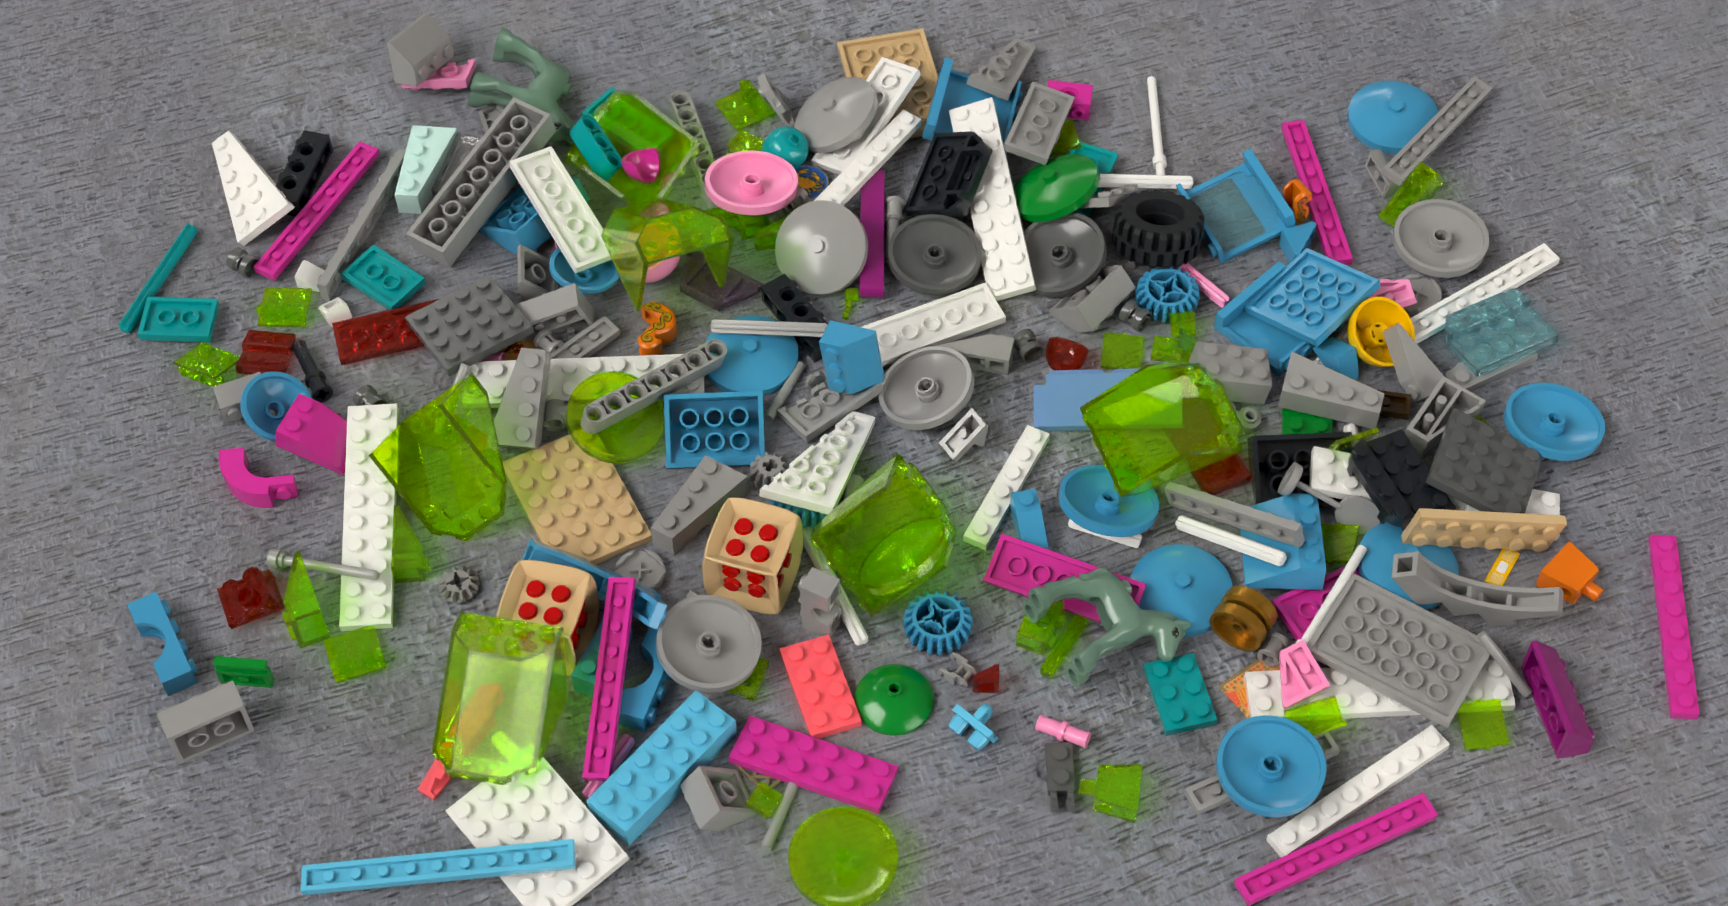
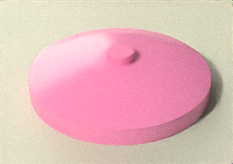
[705,151,798,215]

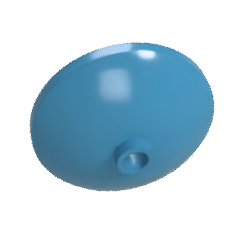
[549,248,620,294]
[240,372,312,441]

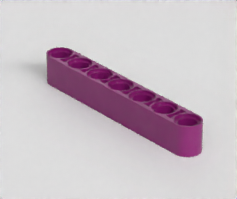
[860,169,884,298]

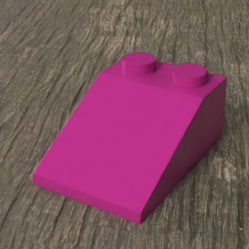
[276,393,347,475]

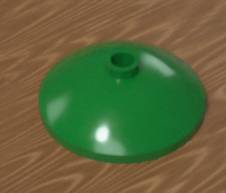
[855,664,934,736]

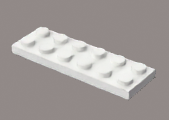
[811,57,921,175]
[509,146,618,273]
[862,283,1006,367]

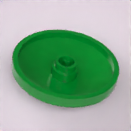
[1014,154,1100,222]

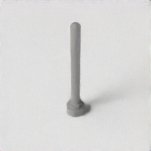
[267,548,380,580]

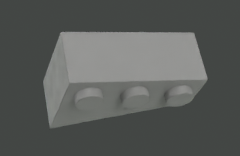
[515,283,596,342]
[1405,376,1486,455]

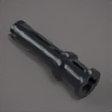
[291,340,333,403]

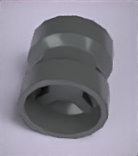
[227,247,260,278]
[1119,300,1152,332]
[1013,329,1044,362]
[353,385,387,406]

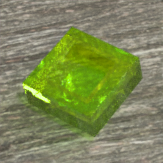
[1169,311,1196,338]
[745,780,783,820]

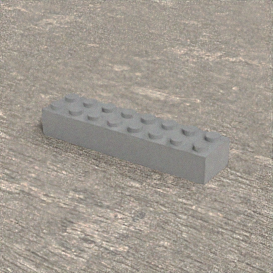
[406,97,556,267]

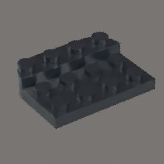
[903,131,993,218]
[1347,429,1456,531]

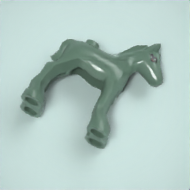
[468,27,573,145]
[1023,567,1192,687]

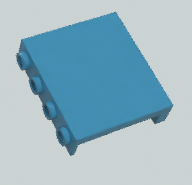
[922,58,1023,155]
[1214,261,1344,377]

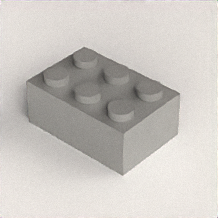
[1189,341,1272,405]
[157,681,255,764]

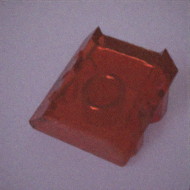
[217,567,286,629]

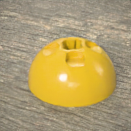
[1347,297,1415,367]

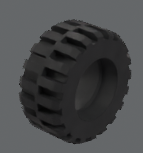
[1112,190,1205,269]

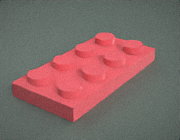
[779,634,862,739]

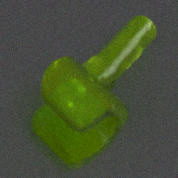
[842,288,859,320]

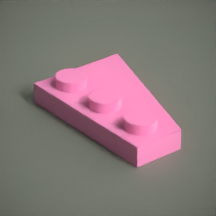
[401,59,477,90]

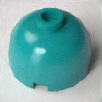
[762,126,809,169]

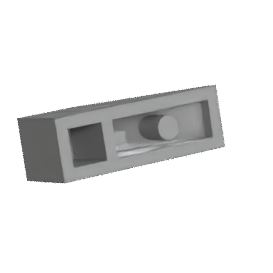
[1383,323,1444,402]
[938,334,1014,375]

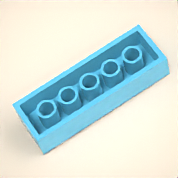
[586,690,737,846]

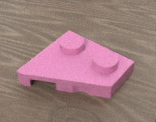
[1368,279,1417,308]
[1279,640,1330,710]

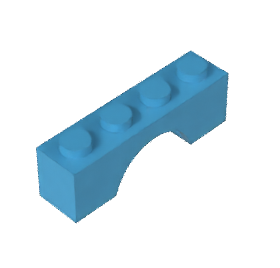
[127,592,198,696]
[618,627,672,732]

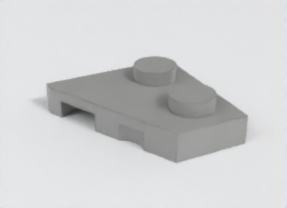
[757,73,795,127]

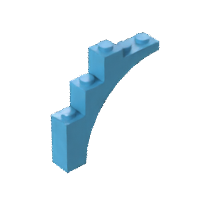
[522,539,667,629]

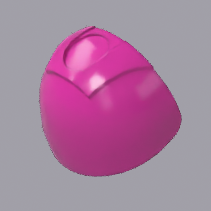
[622,148,661,184]

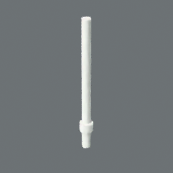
[1147,76,1167,175]
[1296,545,1367,645]

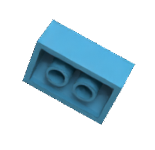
[819,320,885,394]

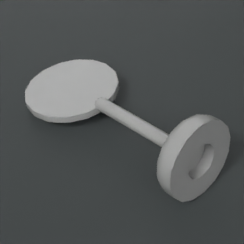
[1278,462,1380,535]

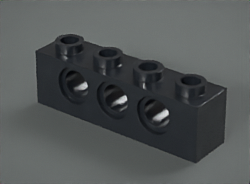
[276,130,333,217]
[761,274,828,363]

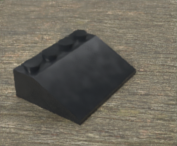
[1247,432,1353,508]

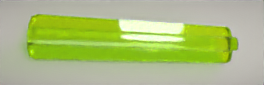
[1040,614,1087,679]

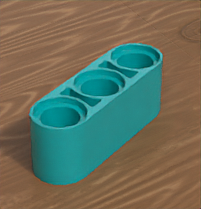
[570,114,622,181]

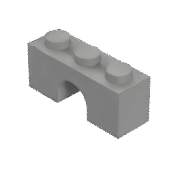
[798,567,842,638]

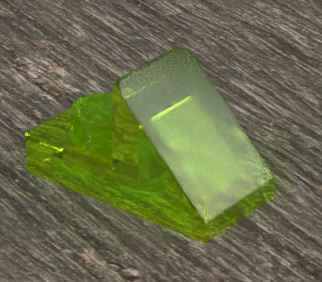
[1151,328,1198,365]

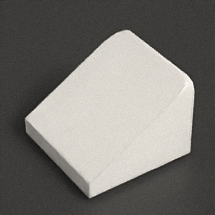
[295,260,325,292]
[319,297,352,328]

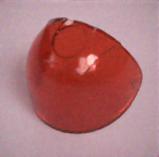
[1046,337,1089,370]

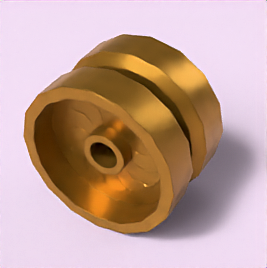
[1209,586,1278,651]

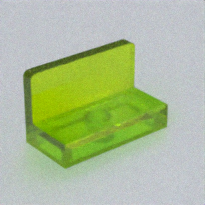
[1283,695,1347,736]

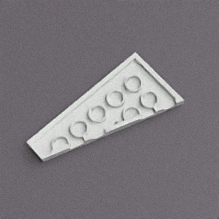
[212,131,295,246]
[759,411,875,516]

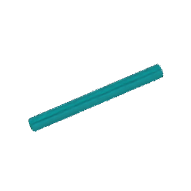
[118,223,198,333]

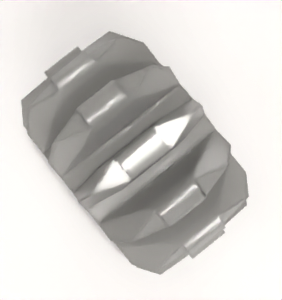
[749,451,790,489]

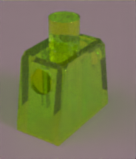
[1079,764,1142,823]

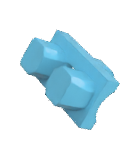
[948,703,998,751]

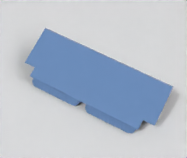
[1034,368,1182,431]

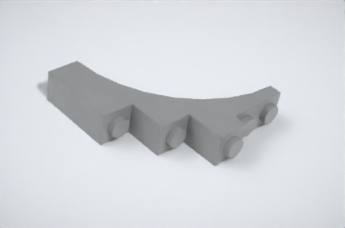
[1392,552,1564,627]

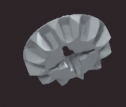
[438,566,479,603]

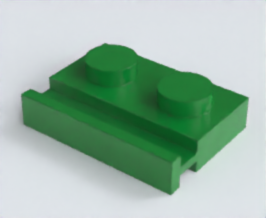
[1281,408,1332,435]
[213,656,274,688]

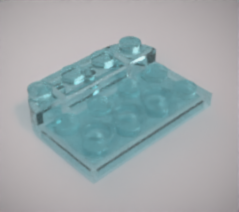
[1445,288,1559,377]

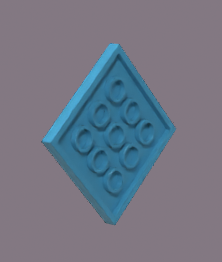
[1244,248,1381,347]

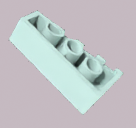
[395,125,461,214]

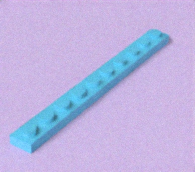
[301,839,576,895]

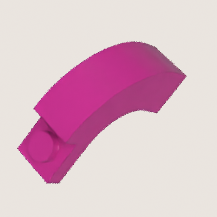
[219,448,298,508]

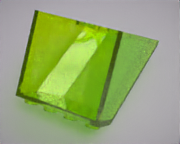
[563,90,701,218]
[601,198,734,311]
[1080,363,1243,497]
[368,372,507,541]
[810,453,957,617]
[432,612,567,785]

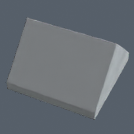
[517,244,558,302]

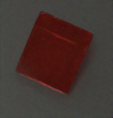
[972,664,1000,693]

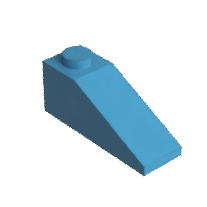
[1010,489,1049,550]

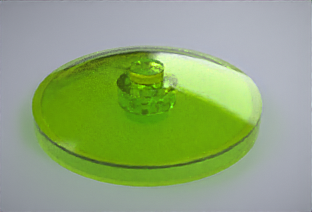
[566,371,665,464]
[858,517,951,596]
[788,806,898,906]

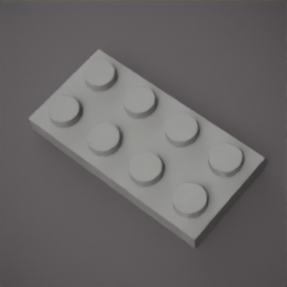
[1004,82,1075,165]

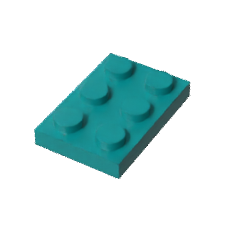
[341,244,426,313]
[138,297,220,342]
[1142,653,1217,736]

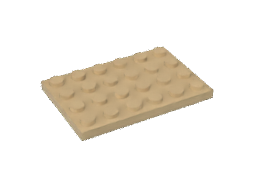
[837,28,938,138]
[501,429,652,565]

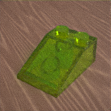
[282,551,330,649]

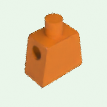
[1535,541,1604,604]

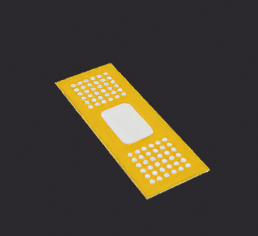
[1485,549,1520,586]

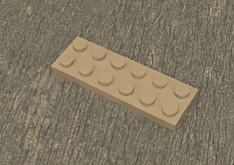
[1401,508,1567,552]

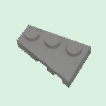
[1080,185,1147,208]

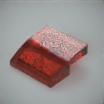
[236,330,296,375]

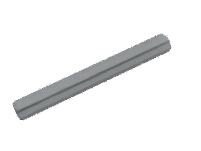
[711,319,828,337]

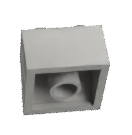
[680,766,757,831]

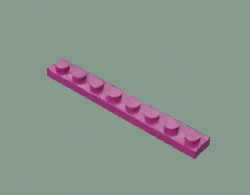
[1281,120,1353,265]
[254,141,380,281]
[1648,534,1699,719]
[582,577,636,782]
[1234,793,1438,906]

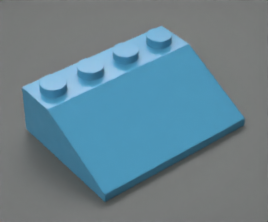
[478,176,590,255]
[664,391,765,469]
[1239,493,1326,590]

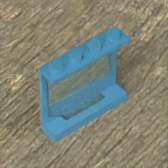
[1176,148,1296,264]

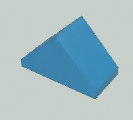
[1279,221,1317,264]
[1313,337,1359,380]

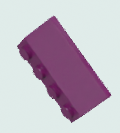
[1521,640,1594,759]

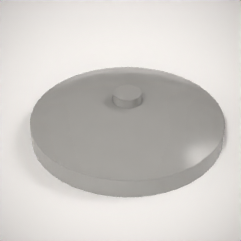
[794,77,878,153]
[1393,199,1489,278]
[775,200,868,295]
[879,346,974,430]
[656,595,762,693]

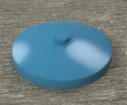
[1347,81,1439,154]
[705,315,799,396]
[1504,383,1605,461]
[1058,465,1159,537]
[1357,522,1459,610]
[1131,544,1232,637]
[1216,715,1326,817]

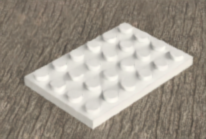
[445,743,629,906]

